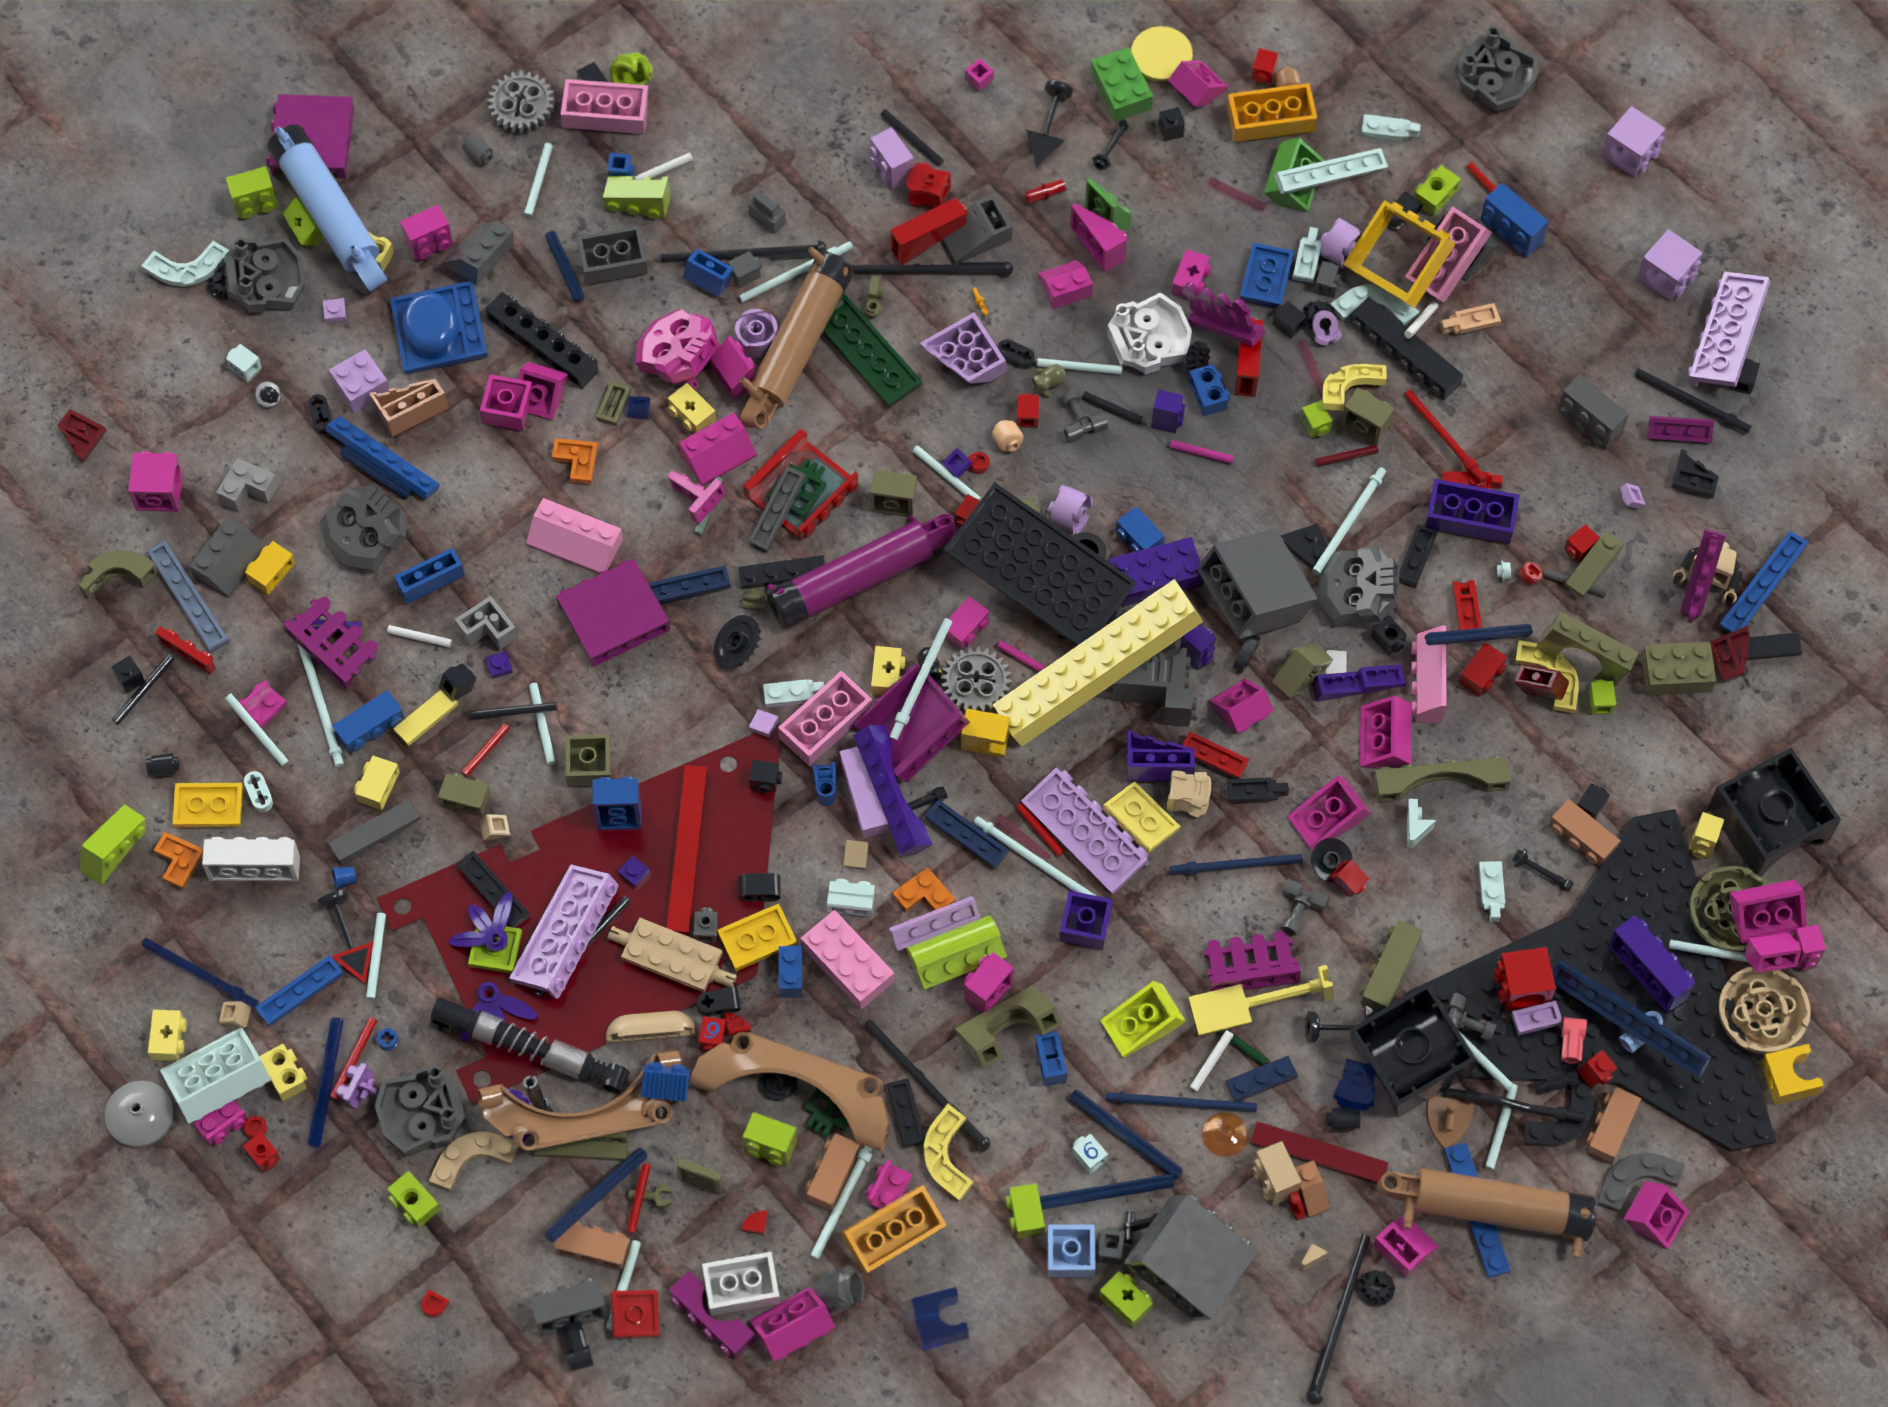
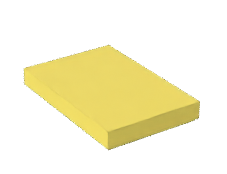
[1102,781,1181,854]

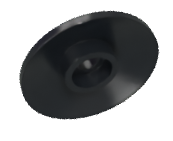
[1311,838,1353,882]

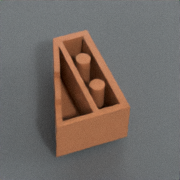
[369,379,449,437]

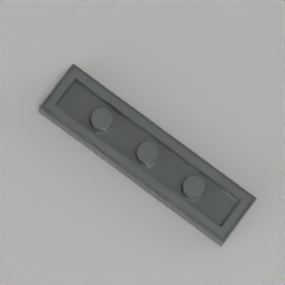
[748,466,807,552]

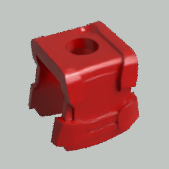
[906,162,952,209]

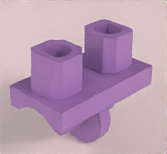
[336,1063,377,1110]

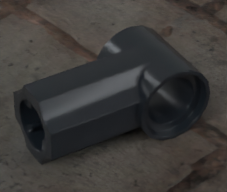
[562,1322,594,1372]

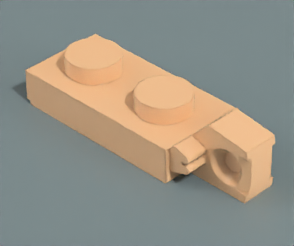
[1440,303,1501,334]

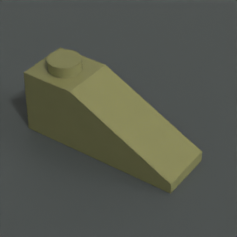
[1565,531,1624,598]

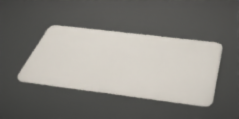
[1326,650,1347,674]

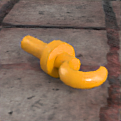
[972,287,989,315]

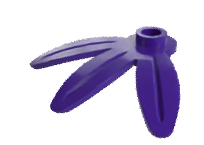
[449,893,512,951]
[460,982,538,1042]

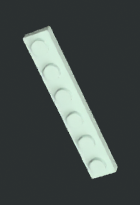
[1274,148,1388,194]

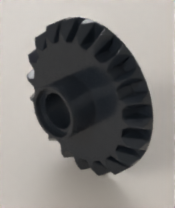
[714,615,761,669]

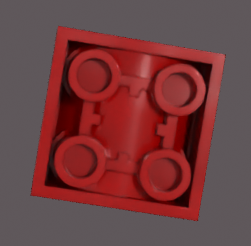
[1494,947,1556,1011]

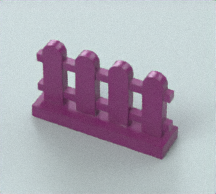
[1182,282,1265,346]
[1680,528,1726,624]
[283,597,378,689]
[1203,931,1301,992]

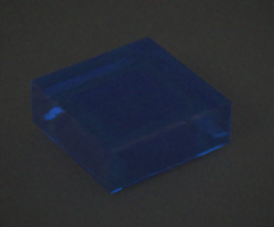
[627,396,650,419]

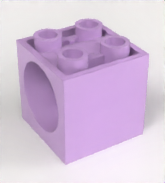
[1602,106,1666,177]
[1637,229,1702,301]

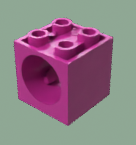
[128,451,183,512]

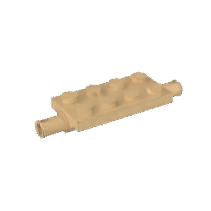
[608,918,737,992]

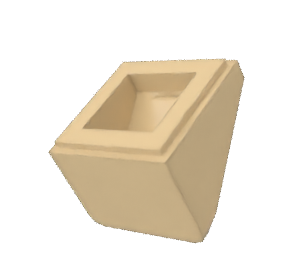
[480,815,510,841]
[844,840,869,869]
[219,1001,251,1028]
[1300,1244,1327,1272]

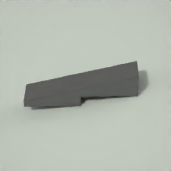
[329,799,421,865]

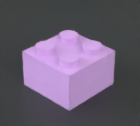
[869,127,913,190]
[329,349,389,413]

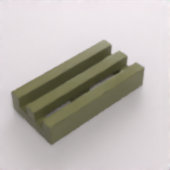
[596,381,631,426]

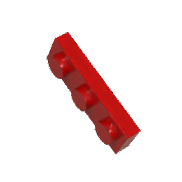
[155,626,216,675]
[1182,731,1249,779]

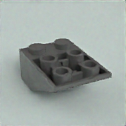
[943,195,1013,263]

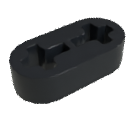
[997,339,1035,369]
[308,394,332,434]
[1233,635,1261,673]

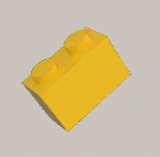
[245,541,296,595]

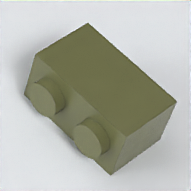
[438,773,490,817]

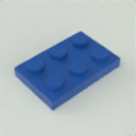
[1240,242,1294,308]

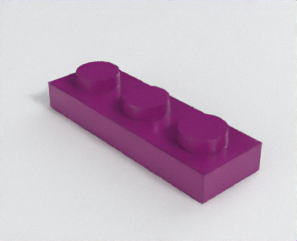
[1647,415,1714,443]

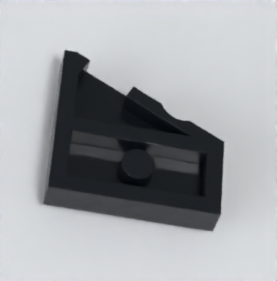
[1671,449,1719,499]
[1280,523,1331,569]

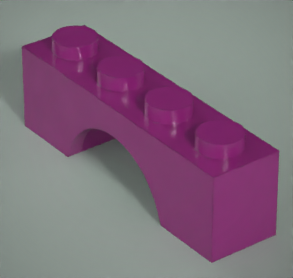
[669,1271,755,1360]

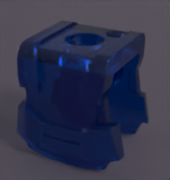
[1333,1059,1376,1111]

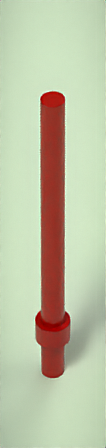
[1404,390,1487,484]

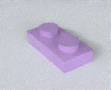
[1511,1001,1563,1035]

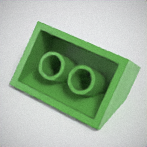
[1264,137,1325,212]

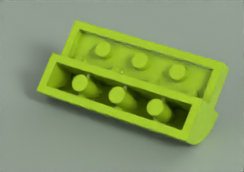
[906,915,1007,990]

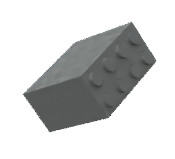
[1197,529,1318,639]
[1124,1194,1257,1321]

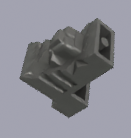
[1112,648,1197,727]

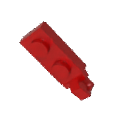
[1442,471,1503,489]

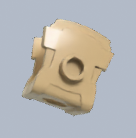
[1166,771,1211,818]

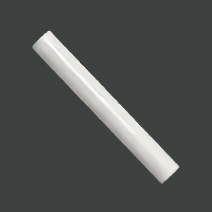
[634,153,693,180]
[1404,301,1438,338]
[387,625,452,648]
[1190,1030,1234,1092]

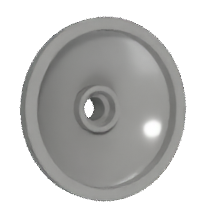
[104,1081,174,1148]

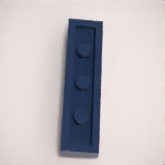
[648,565,731,604]
[925,799,1009,869]

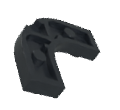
[1524,1081,1594,1147]

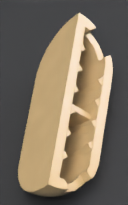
[606,1011,697,1044]

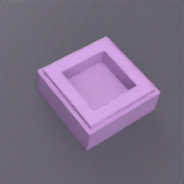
[749,709,778,738]

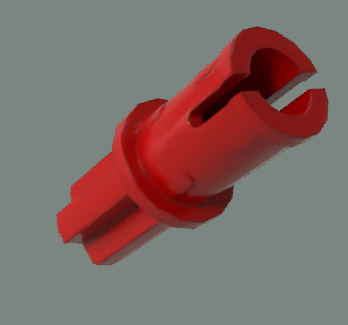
[1025,179,1066,203]

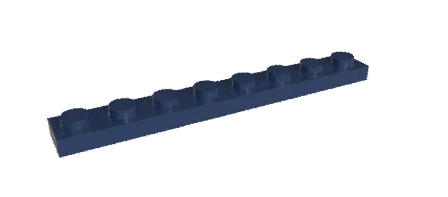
[1552,960,1711,1078]

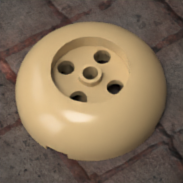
[1718,967,1810,1054]

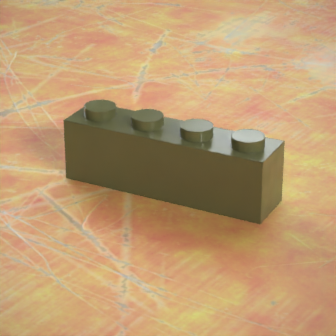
[1359,920,1423,1012]

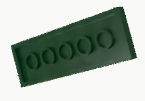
[823,293,923,408]

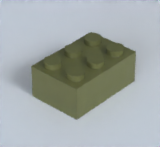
[1641,642,1716,696]

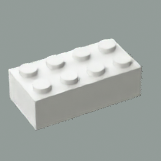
[202,837,300,881]

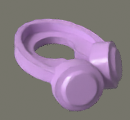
[1312,310,1342,345]

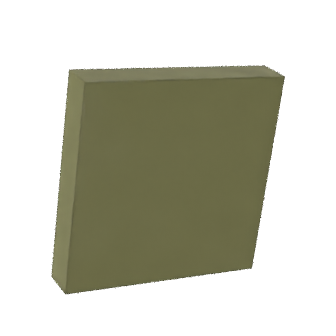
[676,1158,724,1195]

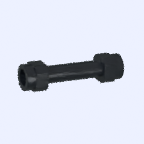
[908,786,948,810]

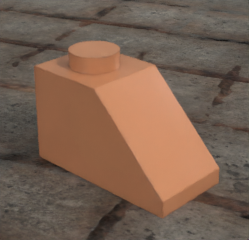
[1295,1161,1330,1218]

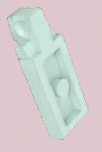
[1362,114,1420,141]
[1293,227,1321,283]
[763,679,825,708]
[1479,861,1505,922]

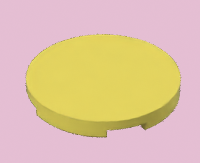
[1131,26,1192,82]

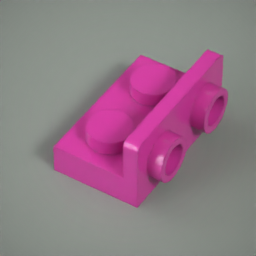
[235,680,287,729]
[193,1100,248,1147]
[866,1159,913,1210]

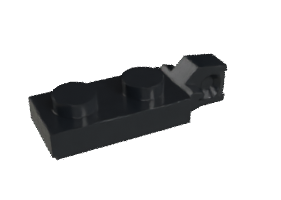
[1227,777,1289,803]

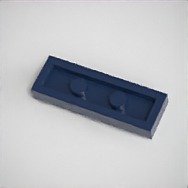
[1226,1055,1298,1102]

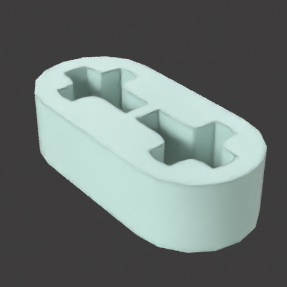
[244,771,273,813]

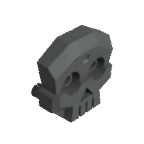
[1455,26,1538,112]
[224,237,305,312]
[320,483,411,572]
[1319,546,1399,626]
[375,1065,467,1157]

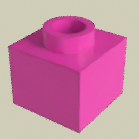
[965,58,994,91]

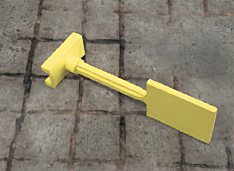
[1189,965,1333,1036]

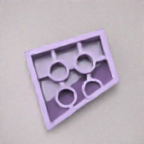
[919,313,1008,383]

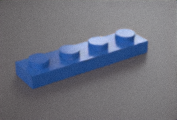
[255,955,344,1027]

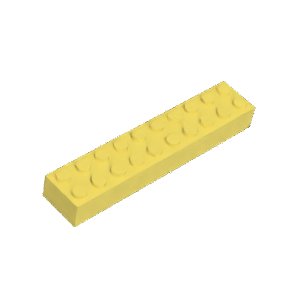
[993,579,1204,747]

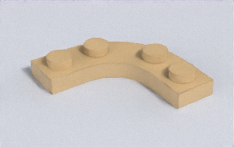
[429,1132,519,1191]

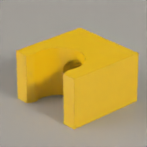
[961,709,1010,758]
[1760,1044,1824,1105]

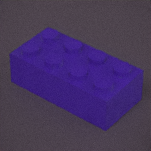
[1425,479,1520,544]
[1109,537,1204,607]
[1608,915,1696,1014]

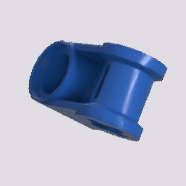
[813,762,836,806]

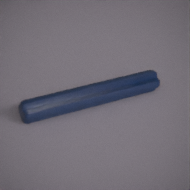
[545,230,585,302]
[340,446,412,499]

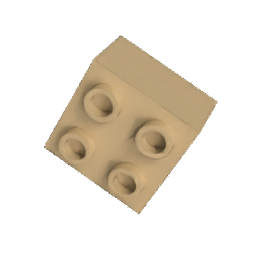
[1252,1141,1301,1206]

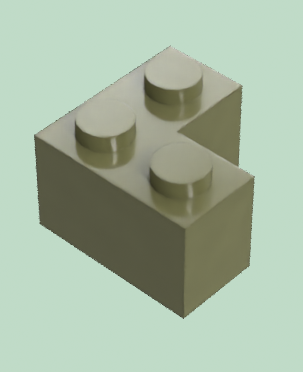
[1272,643,1334,699]

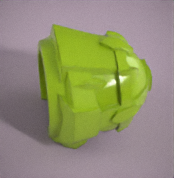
[610,52,653,85]

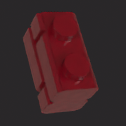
[1515,664,1569,700]

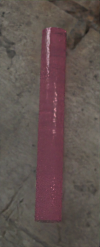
[1208,177,1267,211]
[1299,339,1324,397]
[995,814,1051,862]

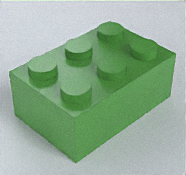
[1090,47,1153,122]

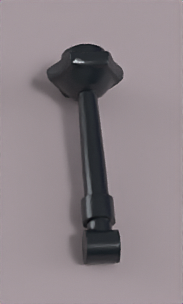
[1092,119,1129,170]
[1512,848,1574,892]

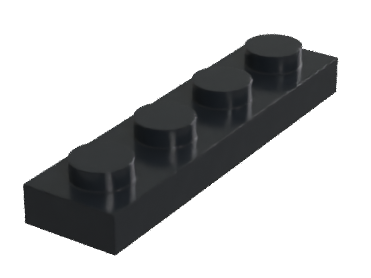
[738,555,825,590]
[456,851,530,928]

